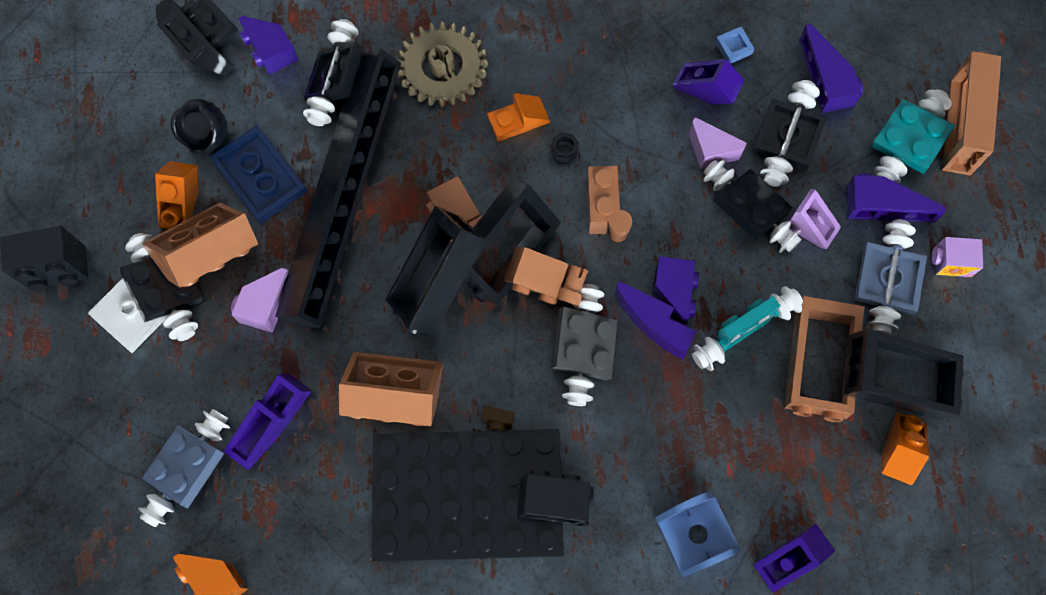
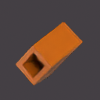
[155,161,199,229]
[881,411,929,485]
[173,554,248,595]

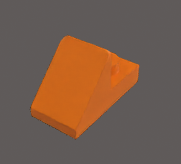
[487,93,550,142]

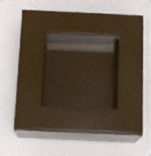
[481,405,515,432]

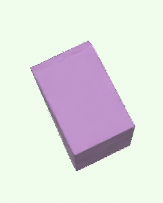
[689,117,747,170]
[790,189,841,250]

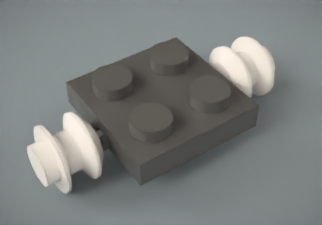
[551,284,618,406]

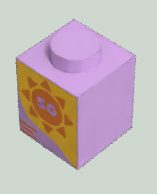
[931,237,983,277]

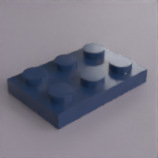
[210,125,308,224]

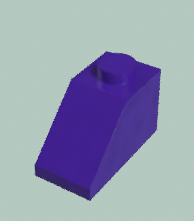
[673,59,745,105]
[754,524,835,593]

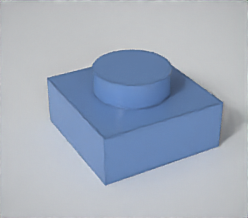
[715,26,755,63]

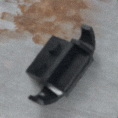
[156,0,238,77]

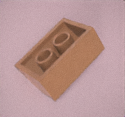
[142,203,258,288]
[339,352,443,426]

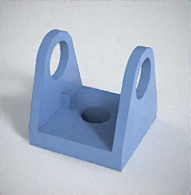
[654,492,741,578]

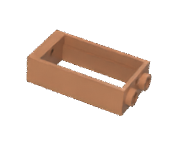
[942,51,1001,176]
[784,296,864,422]

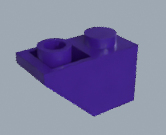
[238,16,298,75]
[653,256,699,326]

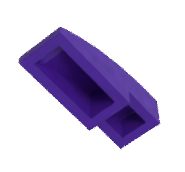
[615,281,697,360]
[224,373,312,470]

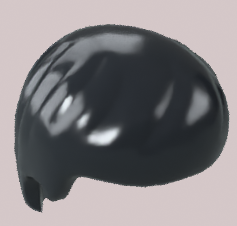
[170,99,228,155]

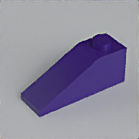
[799,24,863,113]
[846,173,946,223]

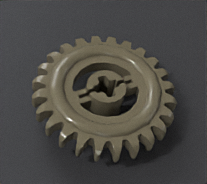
[398,21,488,107]

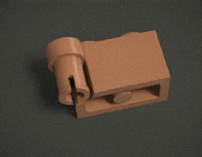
[586,166,633,242]
[425,176,482,243]
[504,247,589,307]

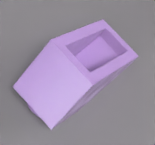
[231,268,289,333]

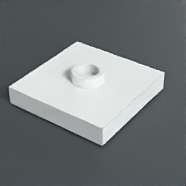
[88,278,169,353]

